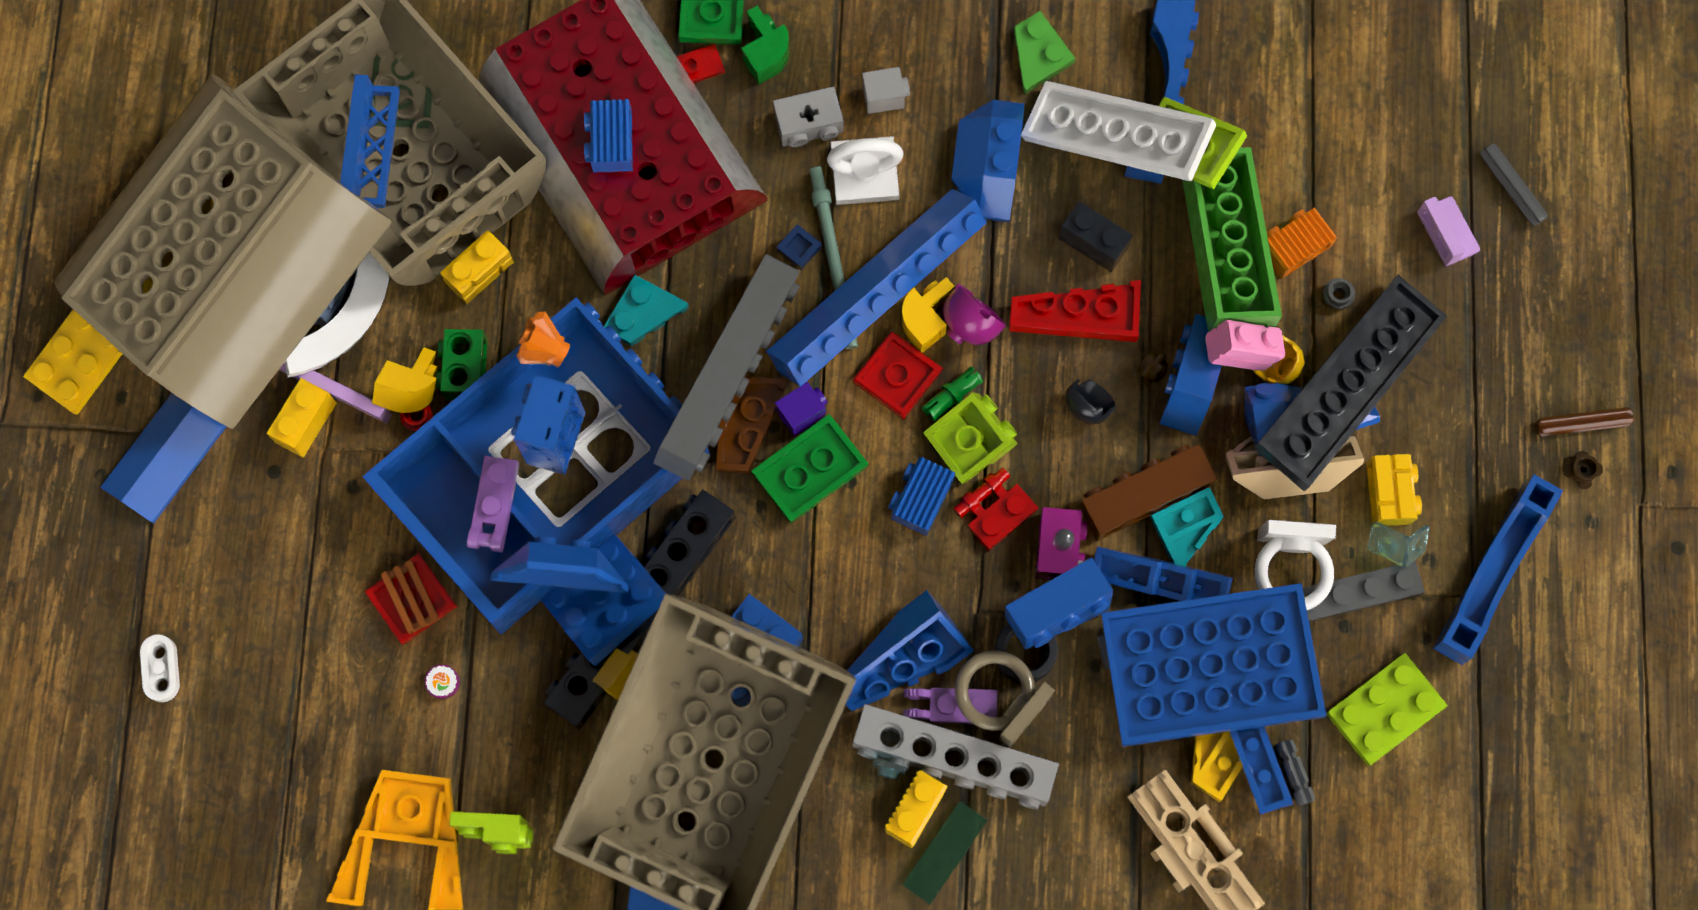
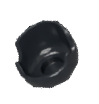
[1065,379,1116,424]

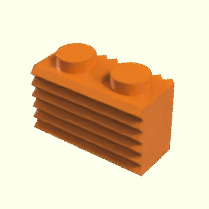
[1267,208,1337,279]

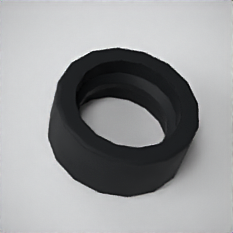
[994,624,1058,683]

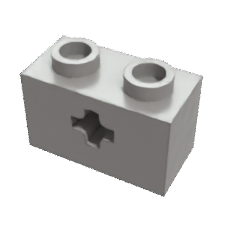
[773,87,843,147]

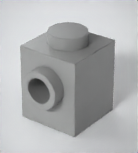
[862,67,910,114]

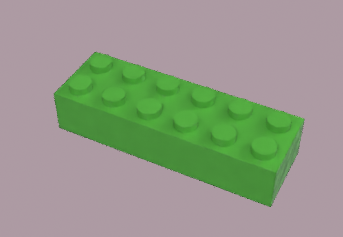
[1182,147,1282,332]

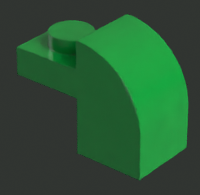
[741,5,789,85]

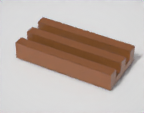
[381,559,440,634]

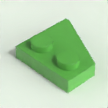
[1014,11,1076,94]

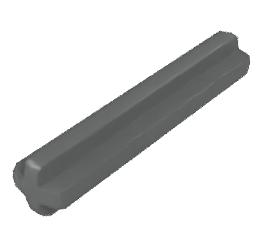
[1480,144,1548,226]

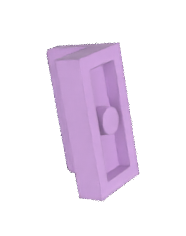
[1417,196,1480,267]

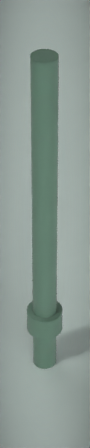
[809,167,858,350]

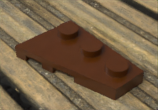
[716,376,788,474]

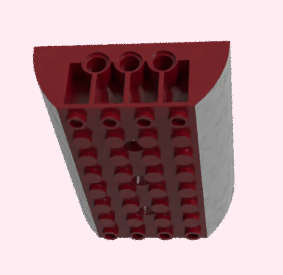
[479,0,768,296]

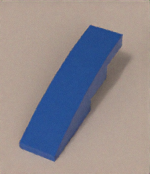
[1094,546,1233,601]

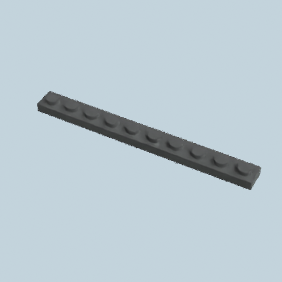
[1097,561,1425,670]

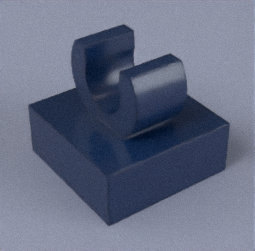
[776,224,822,270]

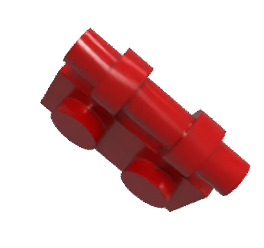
[953,467,1039,552]

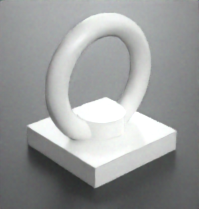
[827,137,903,205]
[1255,520,1336,610]

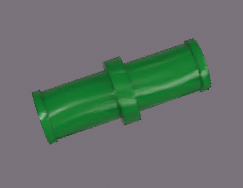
[921,366,983,422]

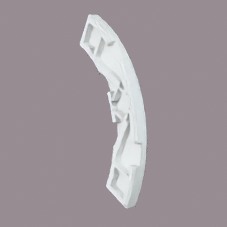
[284,252,389,377]

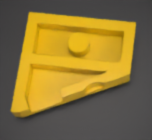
[1191,731,1243,802]

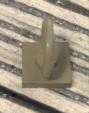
[955,650,1055,748]

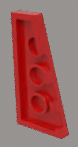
[1009,280,1141,342]

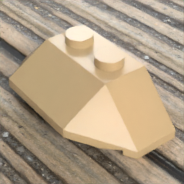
[1226,436,1364,499]

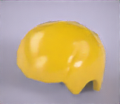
[1253,335,1305,385]

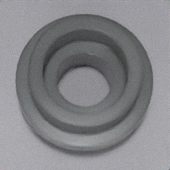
[1322,278,1355,310]

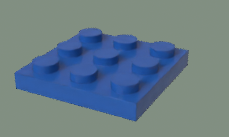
[541,534,666,666]

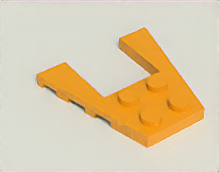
[327,770,463,910]

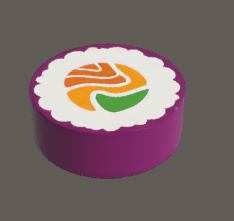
[425,665,460,699]

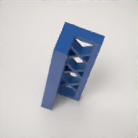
[340,74,400,208]
[1230,726,1294,815]

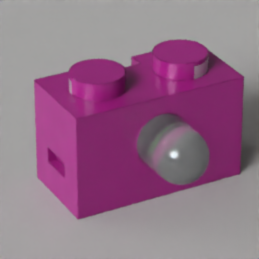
[1035,507,1087,579]

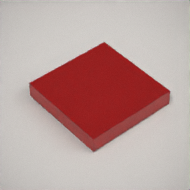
[853,331,943,420]
[364,553,457,645]

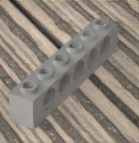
[852,704,1059,809]

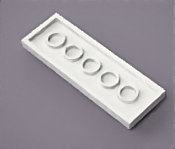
[1021,81,1216,181]

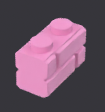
[1205,320,1285,371]

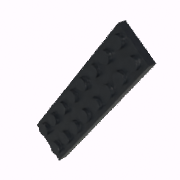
[1253,274,1447,491]

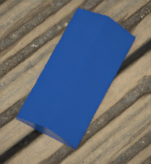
[100,393,227,524]

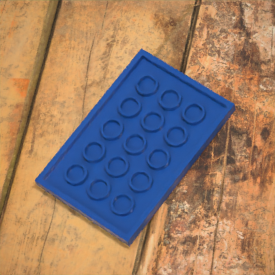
[1101,583,1326,747]

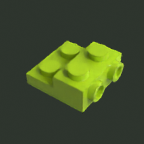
[923,392,1018,484]
[449,812,533,854]

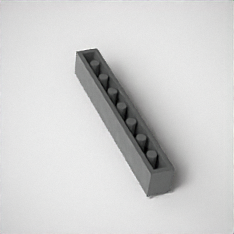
[653,254,800,481]

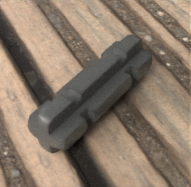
[1276,739,1315,806]

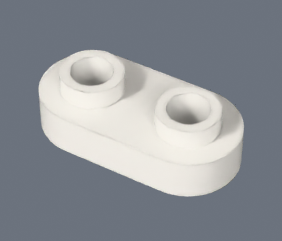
[140,635,180,702]

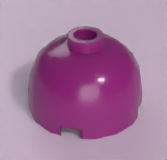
[942,283,1006,345]

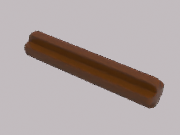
[1536,407,1634,437]

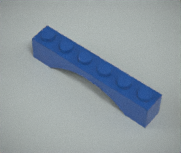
[1124,0,1199,183]
[1433,474,1563,665]

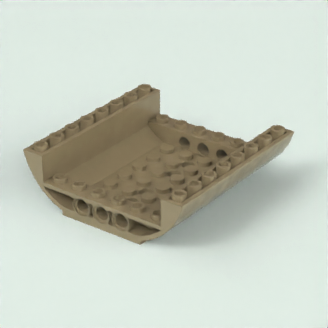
[54,74,393,429]

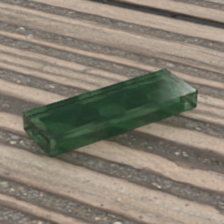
[902,801,988,905]

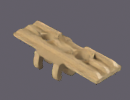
[1127,769,1265,910]

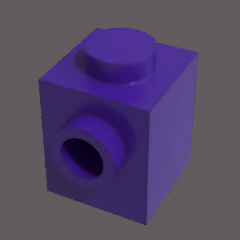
[775,382,828,437]

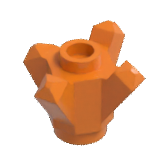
[516,312,571,367]

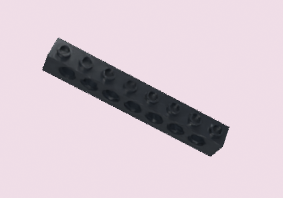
[544,489,736,730]

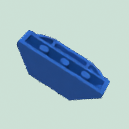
[951,100,1024,222]
[491,536,629,593]

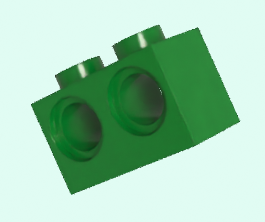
[436,329,488,400]

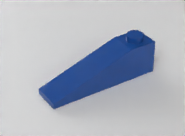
[1244,383,1380,456]
[845,590,974,711]

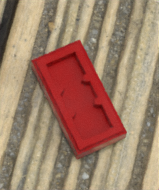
[677,44,726,83]

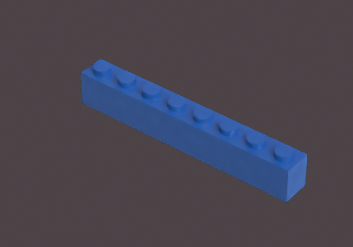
[766,189,987,387]

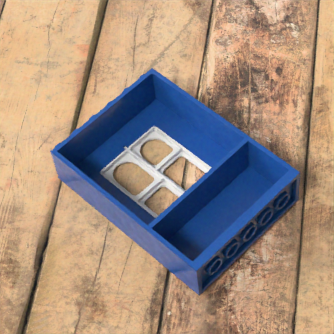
[362,297,709,635]

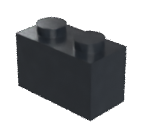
[1059,201,1133,273]

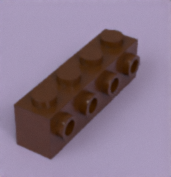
[1079,444,1217,541]

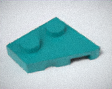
[604,275,689,346]
[1149,487,1224,566]

